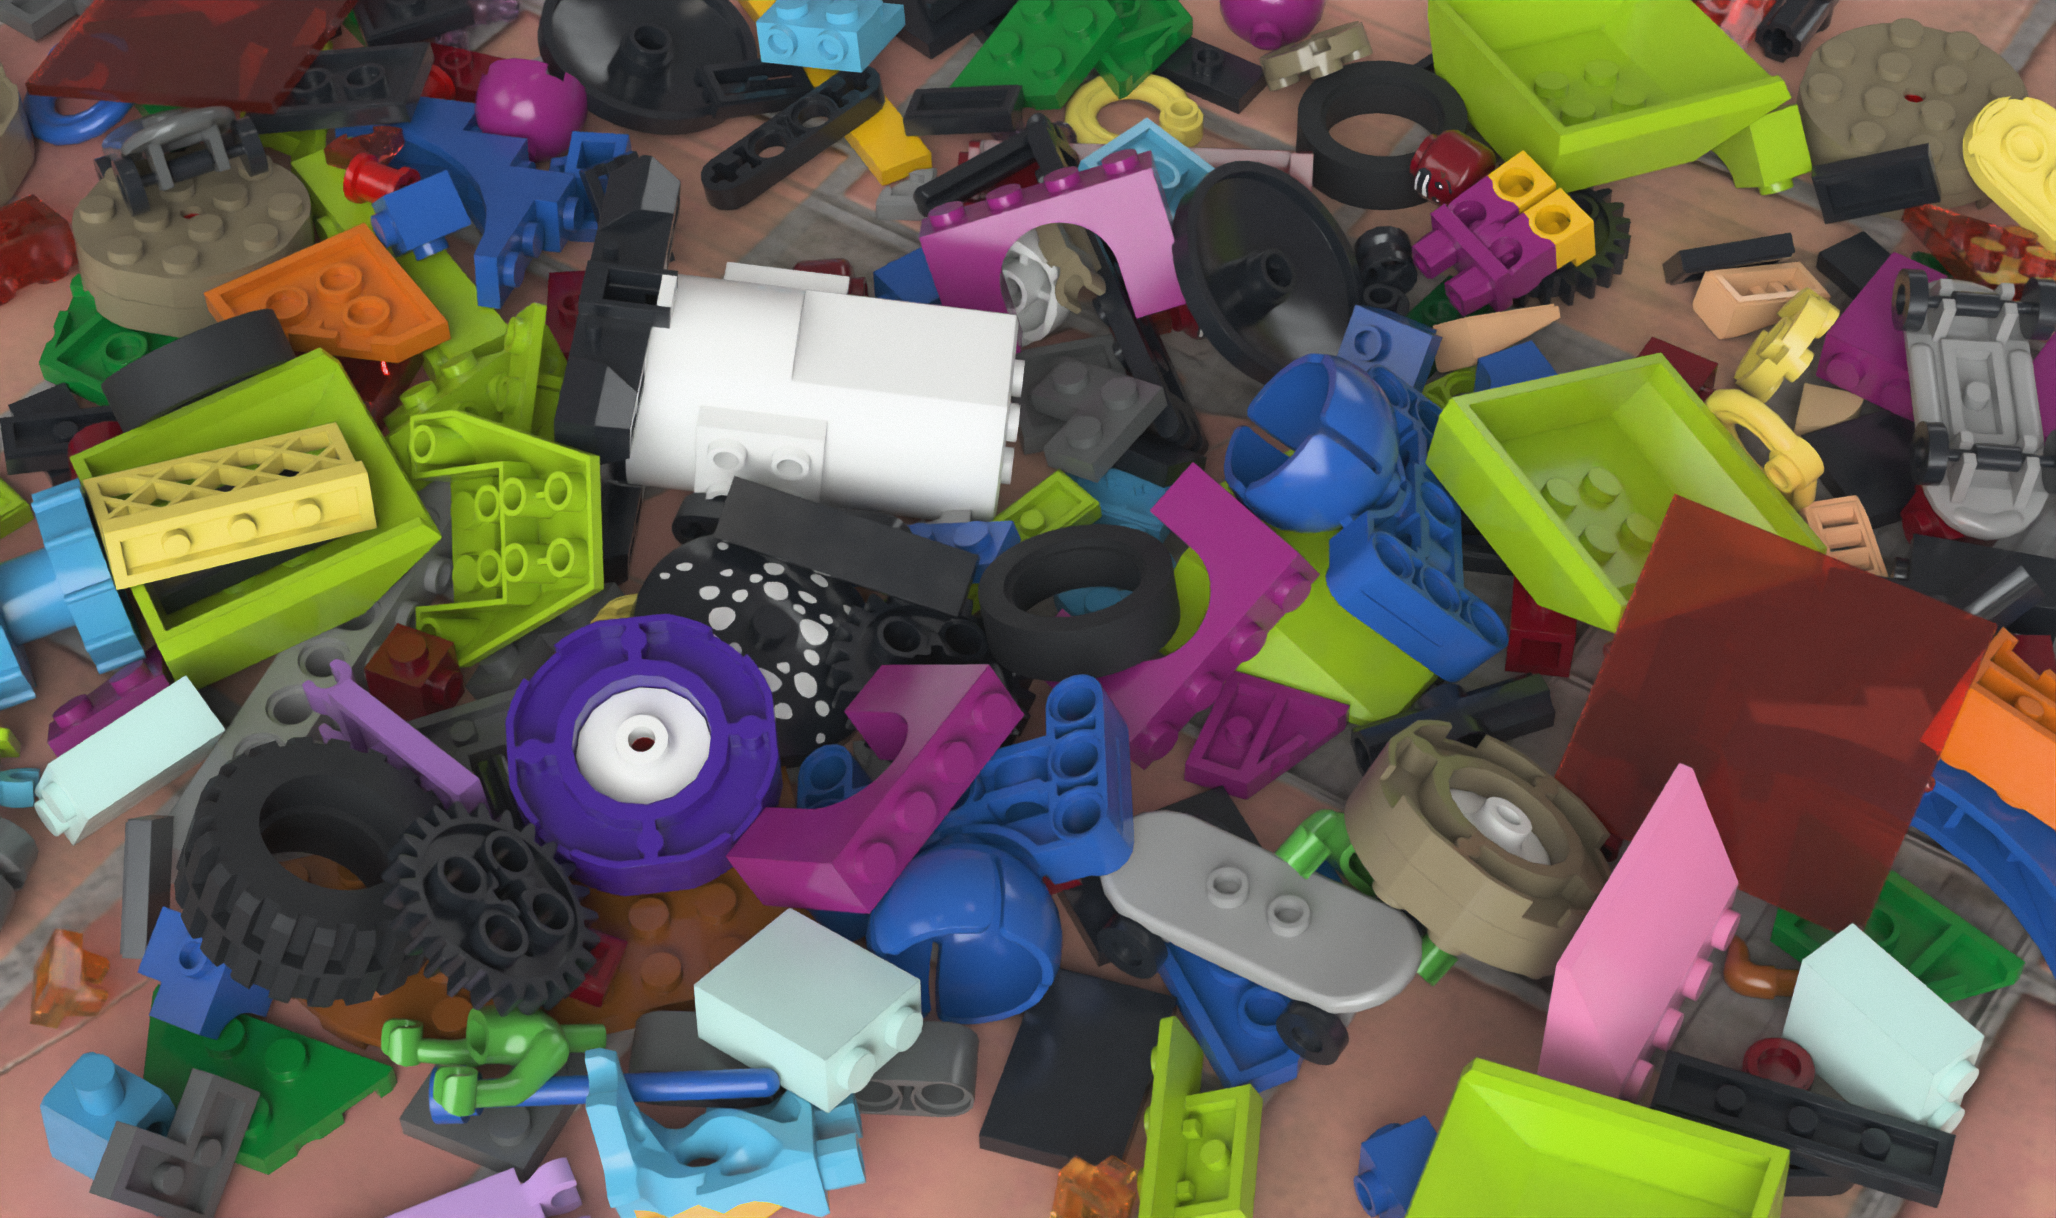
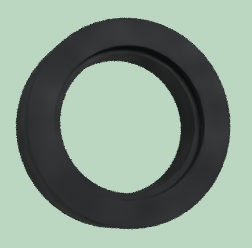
[1296,60,1467,210]
[101,309,296,433]
[978,524,1180,682]

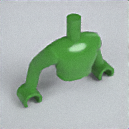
[1274,809,1458,986]
[381,1004,607,1117]

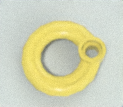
[1064,74,1203,147]
[1704,389,1824,513]

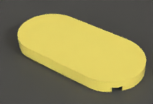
[1963,96,2056,258]

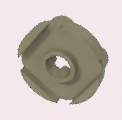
[1259,21,1373,91]

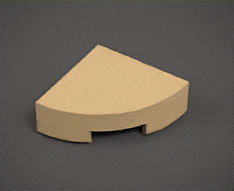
[1794,383,1864,437]

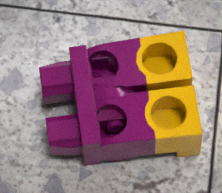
[1412,150,1596,317]

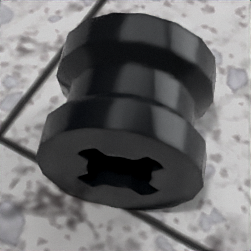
[1354,226,1418,294]

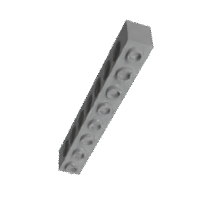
[168,481,453,884]

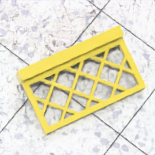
[83,422,377,590]

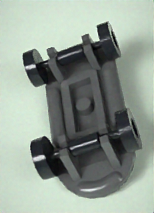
[93,106,269,217]

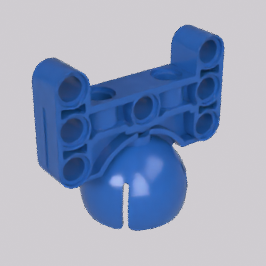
[1224,353,1509,683]
[797,674,1134,1024]

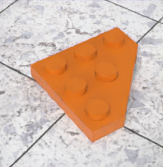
[204,223,451,363]

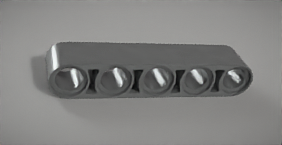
[628,1011,979,1117]

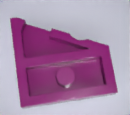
[47,644,175,757]
[1184,670,1350,800]

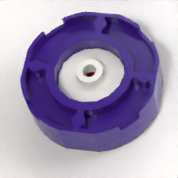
[505,614,783,896]

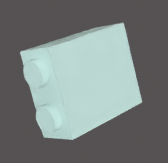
[34,675,225,846]
[694,908,923,1113]
[1781,923,1985,1133]

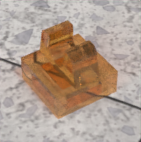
[30,928,110,1029]
[1050,1155,1137,1218]

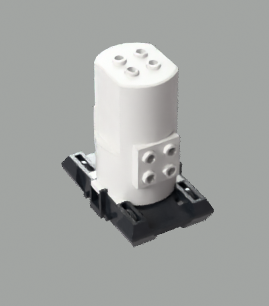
[554,155,1025,586]

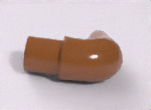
[1723,935,1800,1000]

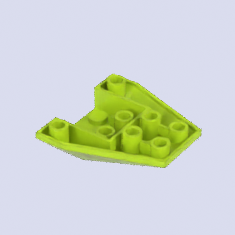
[409,410,604,668]
[1159,520,1439,726]

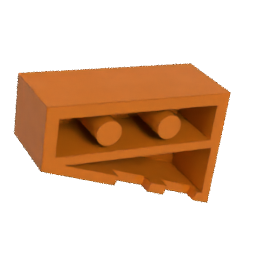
[1920,627,2056,832]

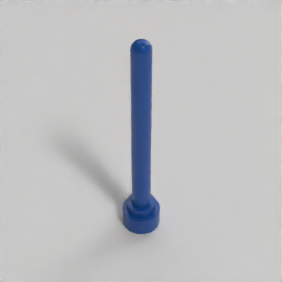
[429,1065,780,1124]

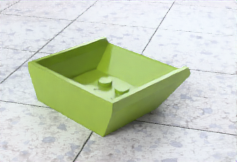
[1428,0,1791,193]
[69,347,442,690]
[1425,352,1827,634]
[1404,1057,1790,1218]

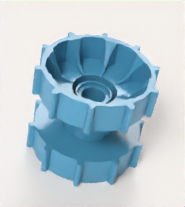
[0,478,147,711]

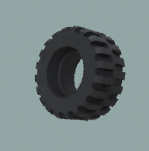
[174,737,446,1008]

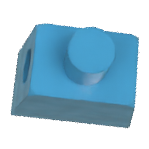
[40,1052,177,1216]

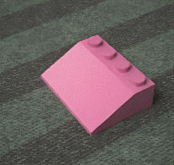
[1537,763,1741,1104]

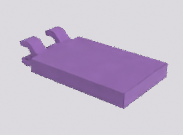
[302,659,493,820]

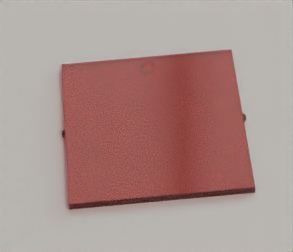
[25,0,359,114]
[1554,494,1998,933]

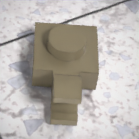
[1035,223,1106,314]

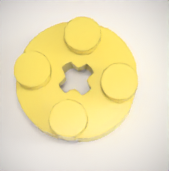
[1734,287,1840,403]

